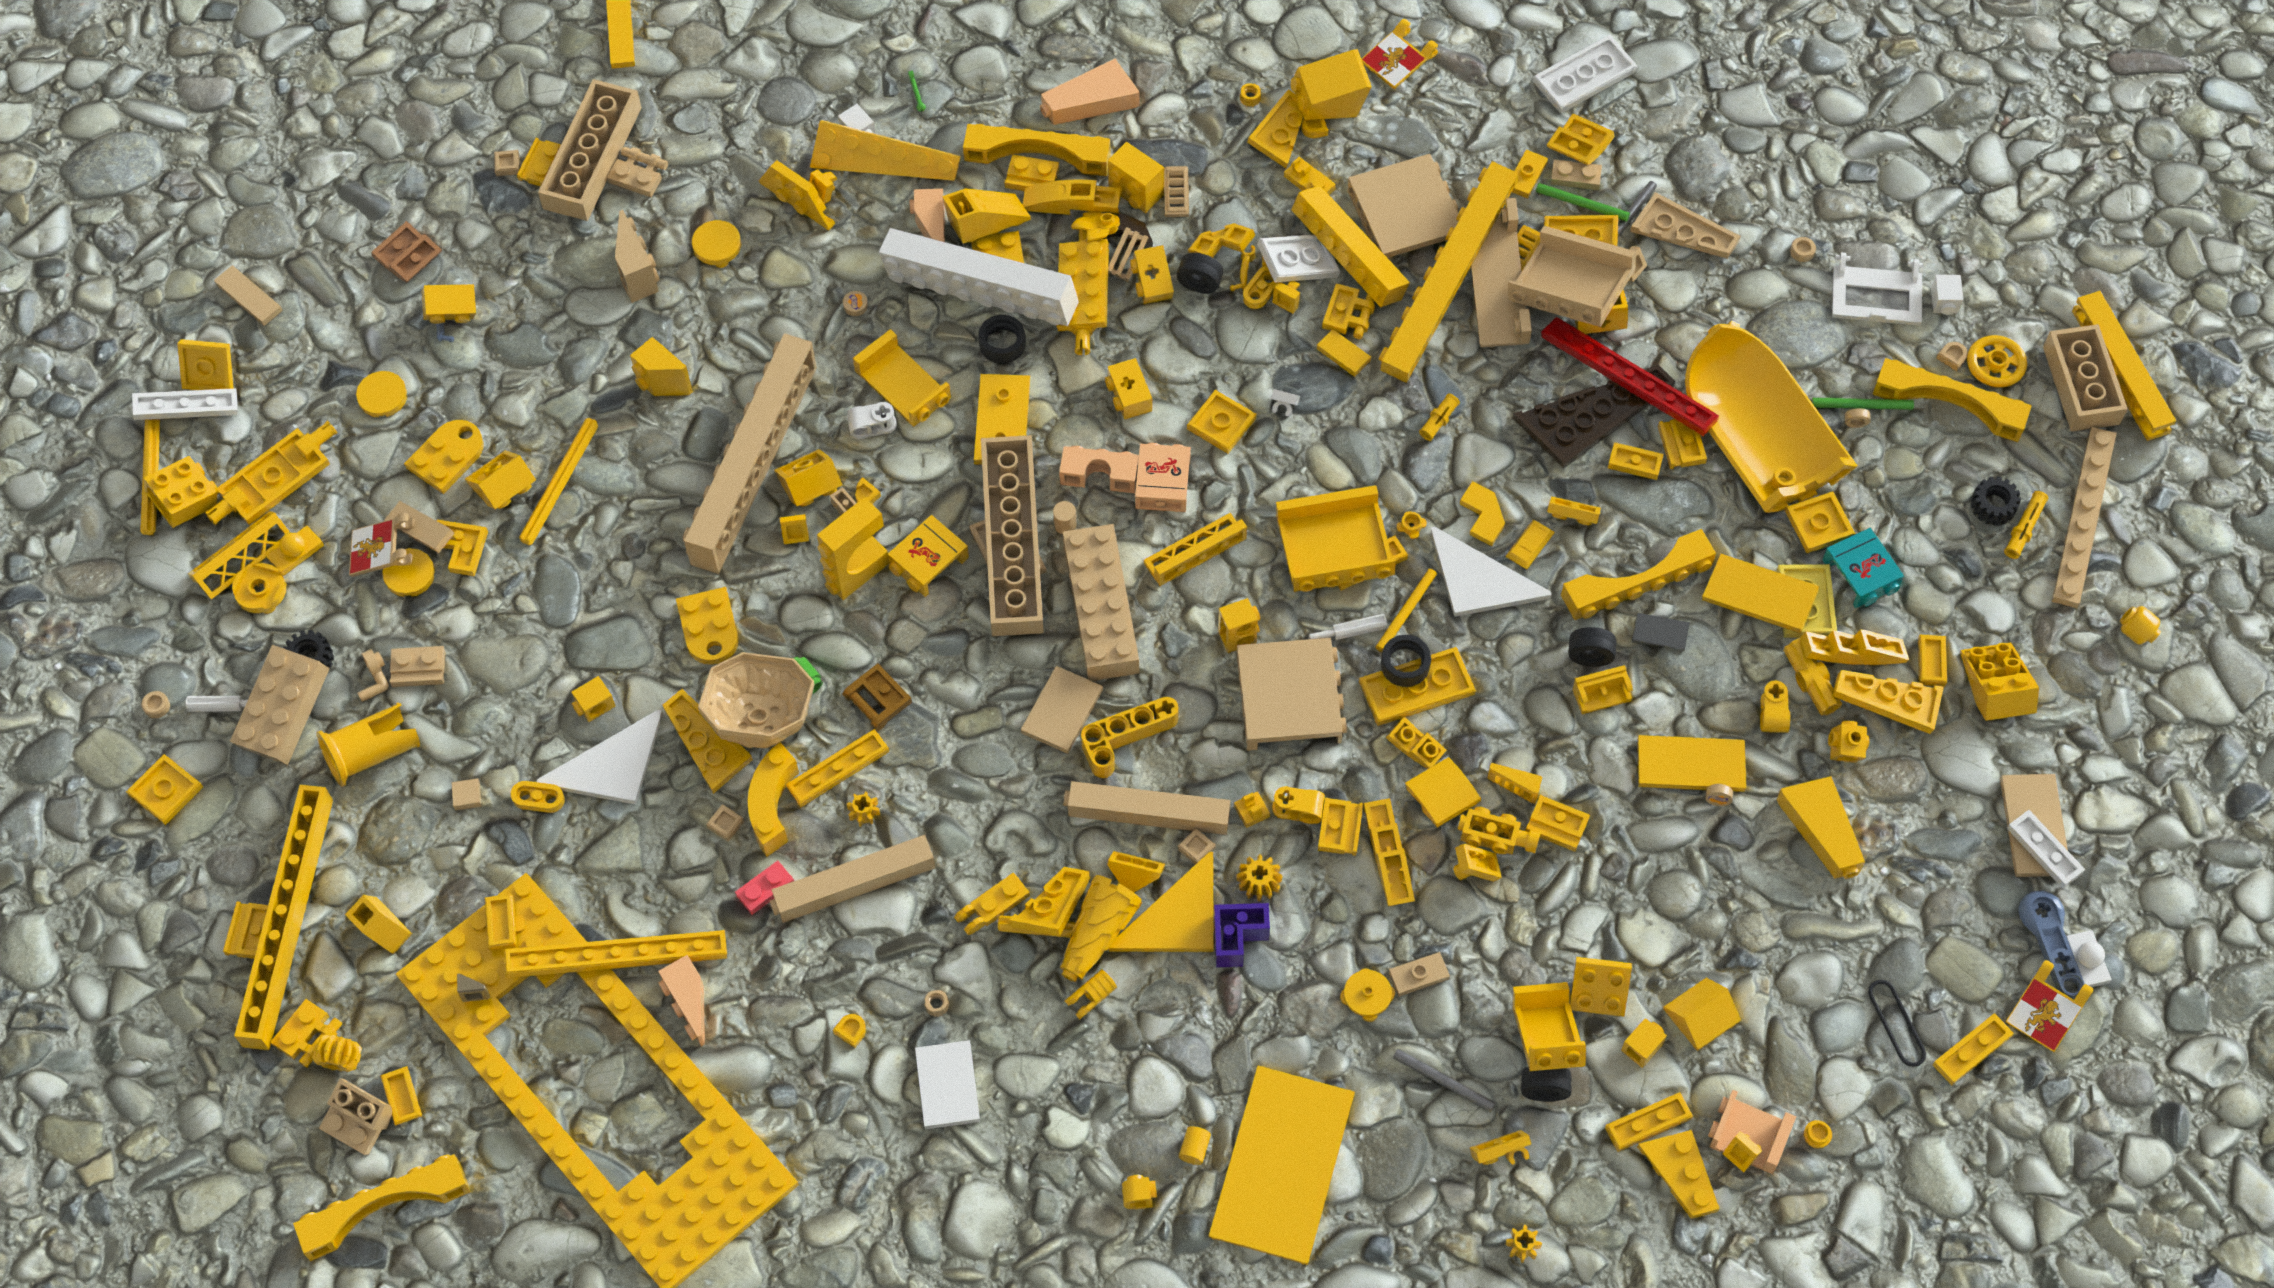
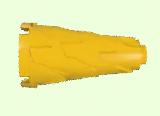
[1060,875,1142,982]

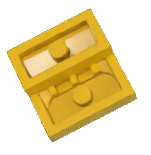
[1546,114,1615,165]
[1405,757,1481,828]

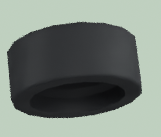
[978,314,1026,364]
[1381,635,1431,687]

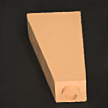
[1040,59,1140,125]

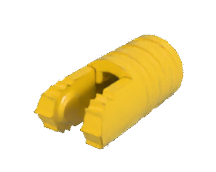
[1064,969,1117,1020]

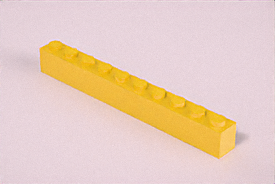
[1379,161,1518,383]
[234,785,333,1050]

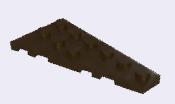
[1513,365,1676,469]

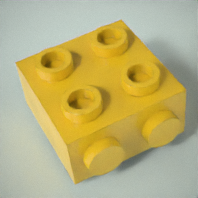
[144,456,219,528]

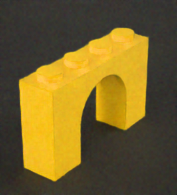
[817,497,889,600]

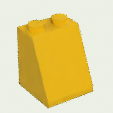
[1291,49,1372,120]

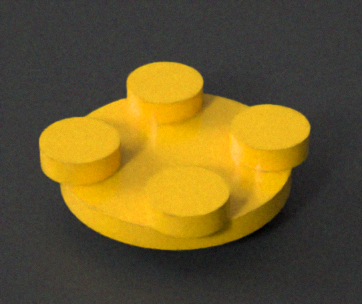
[1340,969,1395,1022]

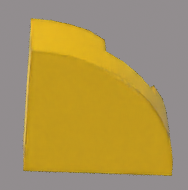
[855,477,881,504]

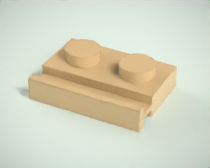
[390,646,445,687]

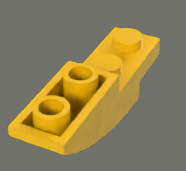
[1022,179,1121,215]

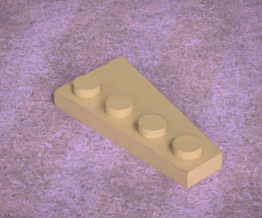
[1630,192,1741,259]

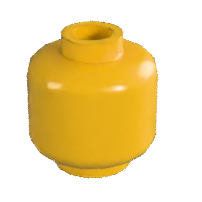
[2120,606,2161,645]

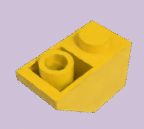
[345,895,412,954]

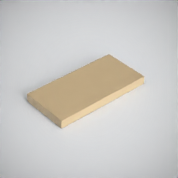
[2000,774,2068,877]

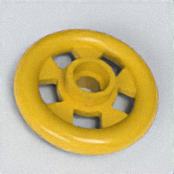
[1967,335,2027,388]

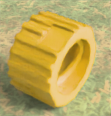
[1240,83,1261,107]
[1771,467,1796,490]

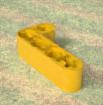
[1081,697,1179,778]

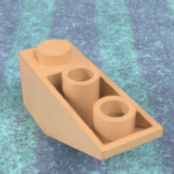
[658,955,705,1046]

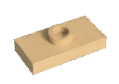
[1388,952,1450,997]

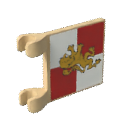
[349,512,415,577]

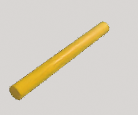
[1375,569,1437,653]

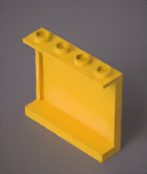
[1276,485,1396,592]

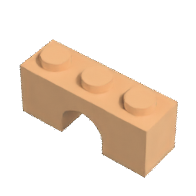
[1059,446,1139,494]

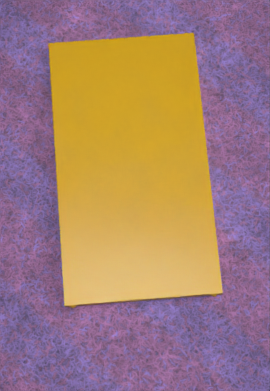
[1209,1066,1355,1265]

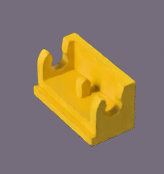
[1572,665,1633,714]

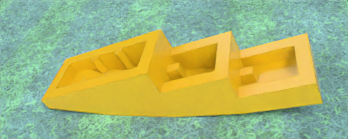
[1800,629,1909,665]
[1363,798,1415,907]

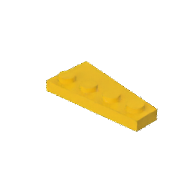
[1832,670,1944,734]

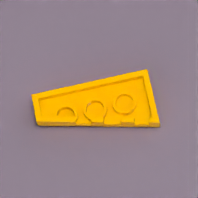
[662,689,753,794]

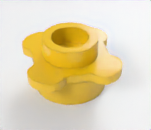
[1396,511,1427,539]

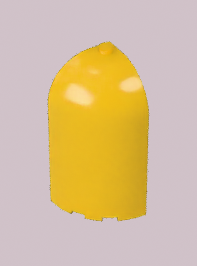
[1685,324,1857,513]

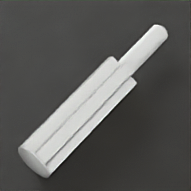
[1308,614,1387,640]
[186,696,248,712]

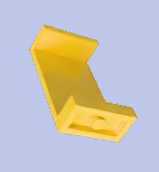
[853,329,951,427]

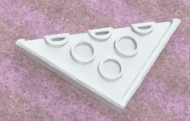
[1430,527,1551,617]
[537,710,663,805]

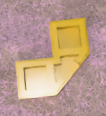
[1188,223,1255,258]
[1460,481,1505,546]

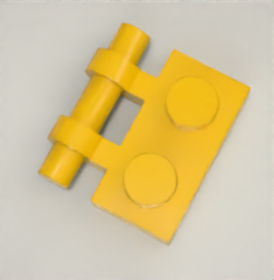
[1322,283,1376,339]
[271,999,342,1068]

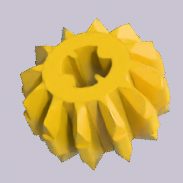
[1236,854,1283,901]
[312,1035,362,1072]

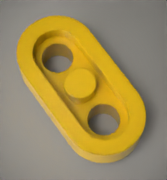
[1243,266,1278,309]
[510,781,565,813]

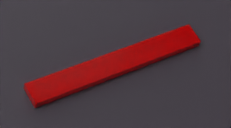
[1541,317,1719,436]

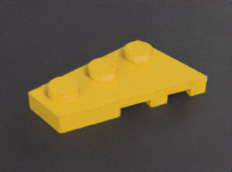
[1247,89,1303,169]

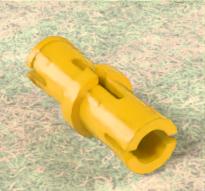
[1419,393,1460,441]

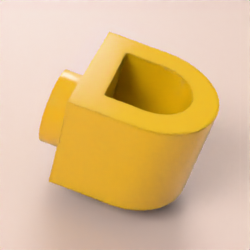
[1122,1175,1157,1209]

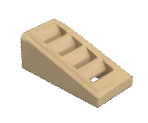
[1164,166,1189,217]

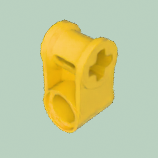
[1760,680,1790,733]
[1272,786,1325,824]

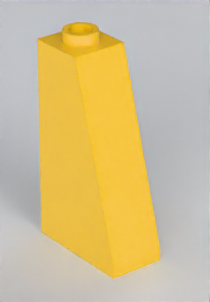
[1776,776,1865,879]

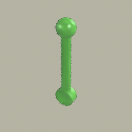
[908,70,926,112]

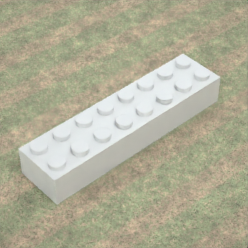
[879,228,1079,326]

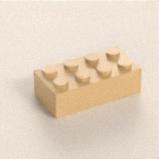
[2043,324,2128,432]
[230,645,329,765]

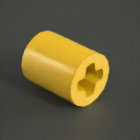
[1178,1126,1211,1165]

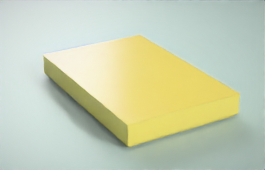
[1777,564,1837,638]

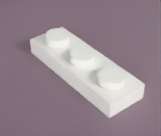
[2007,810,2085,888]

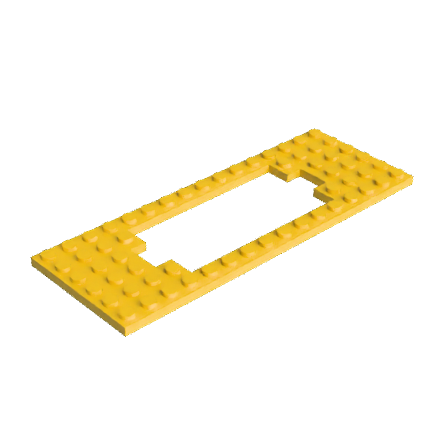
[396,873,799,1288]

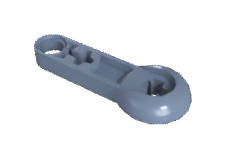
[2018,890,2085,1000]

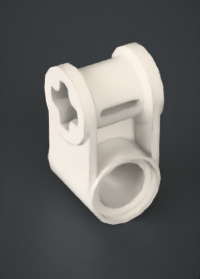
[847,402,897,440]

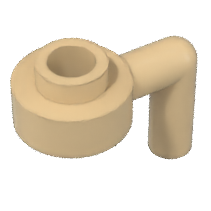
[357,649,389,702]

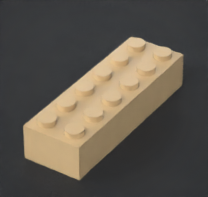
[538,79,642,221]
[1063,524,1140,681]

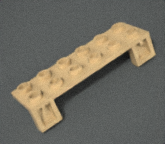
[1471,198,1532,347]

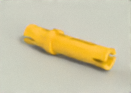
[2004,491,2049,559]

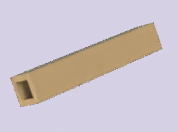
[1063,781,1231,835]
[769,835,935,923]

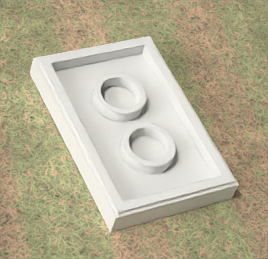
[1257,235,1341,282]
[915,1040,980,1129]

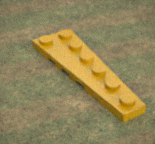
[810,120,961,181]

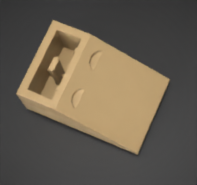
[615,210,660,303]

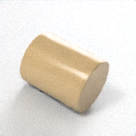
[1053,501,1077,534]

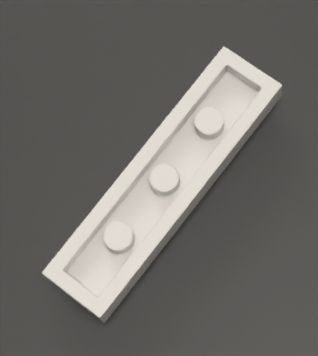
[132,389,238,420]

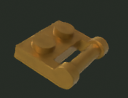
[842,663,912,731]

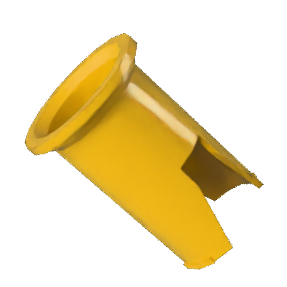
[316,702,420,787]

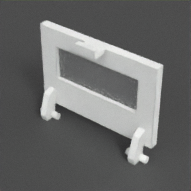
[1832,252,1923,326]

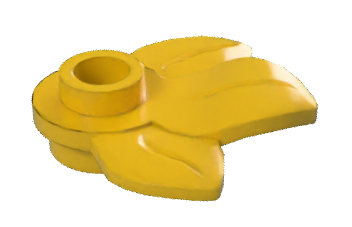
[1071,211,1120,242]

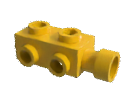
[1458,807,1541,855]

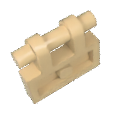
[607,147,668,198]

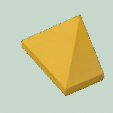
[1107,851,1165,892]

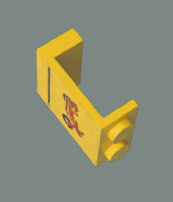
[888,515,969,597]

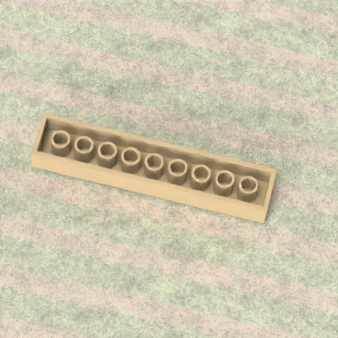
[683,333,817,574]

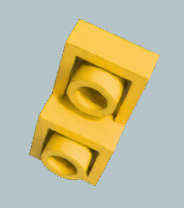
[1385,717,1447,769]

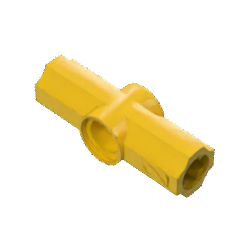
[1783,638,1842,716]

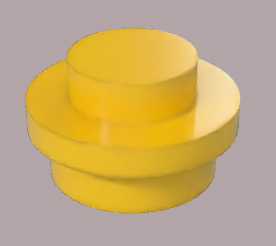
[1803,1120,1832,1149]

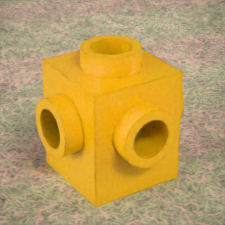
[1828,721,1869,763]

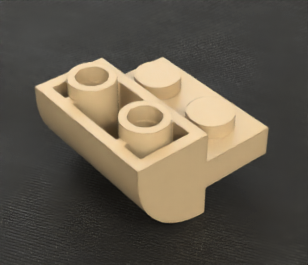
[319,1079,392,1155]

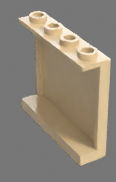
[1347,154,1459,261]
[1508,226,1636,327]
[1237,638,1347,751]

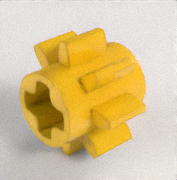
[846,791,880,827]
[1505,1225,1542,1263]

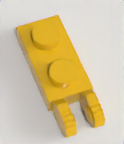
[954,872,1030,935]

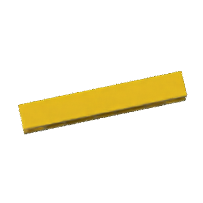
[2072,291,2176,441]

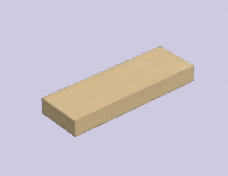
[214,265,283,326]
[384,501,454,553]

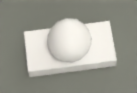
[2066,930,2112,987]

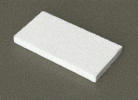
[1533,35,1638,114]

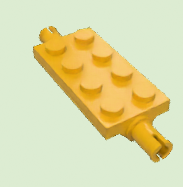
[1056,229,1109,355]
[205,421,337,525]

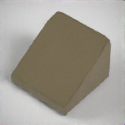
[457,974,490,1002]

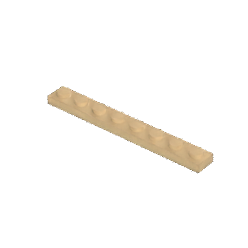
[2052,427,2117,608]

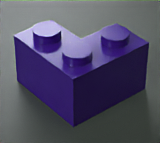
[1214,903,1270,968]

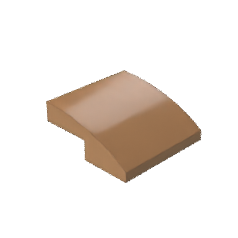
[371,221,442,283]

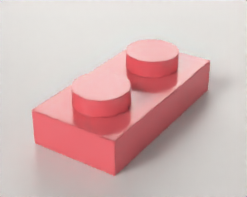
[735,860,794,915]

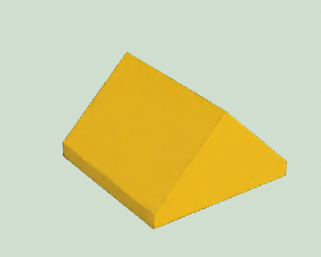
[1663,977,1741,1051]

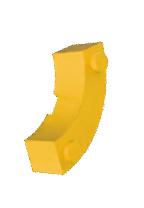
[748,742,799,857]

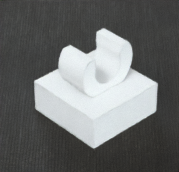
[1271,389,1300,416]

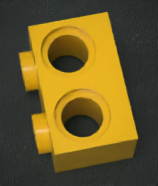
[1218,598,1260,653]

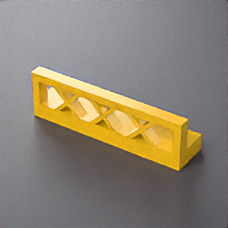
[188,511,290,600]
[1144,513,1247,586]

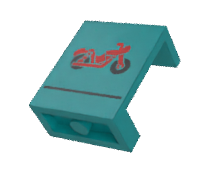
[1822,527,1904,609]

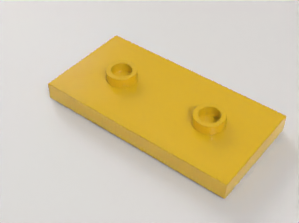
[974,374,1031,465]

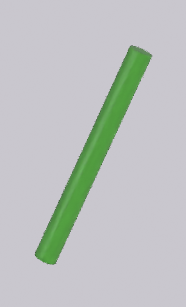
[1536,183,1630,222]
[1811,398,1914,410]

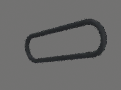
[1868,980,1926,1067]

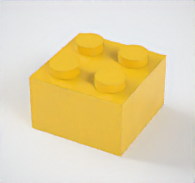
[1108,142,1164,214]

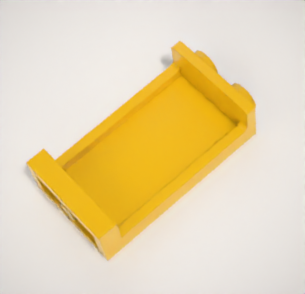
[1513,982,1586,1071]

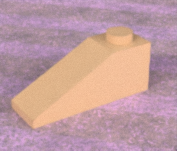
[909,188,945,242]

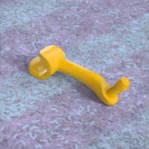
[1229,245,1255,291]

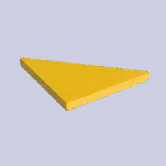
[1109,852,1214,952]

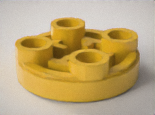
[692,220,742,268]

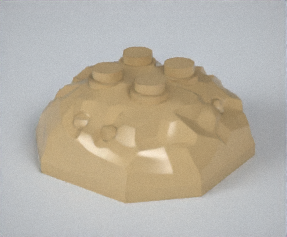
[698,652,815,748]

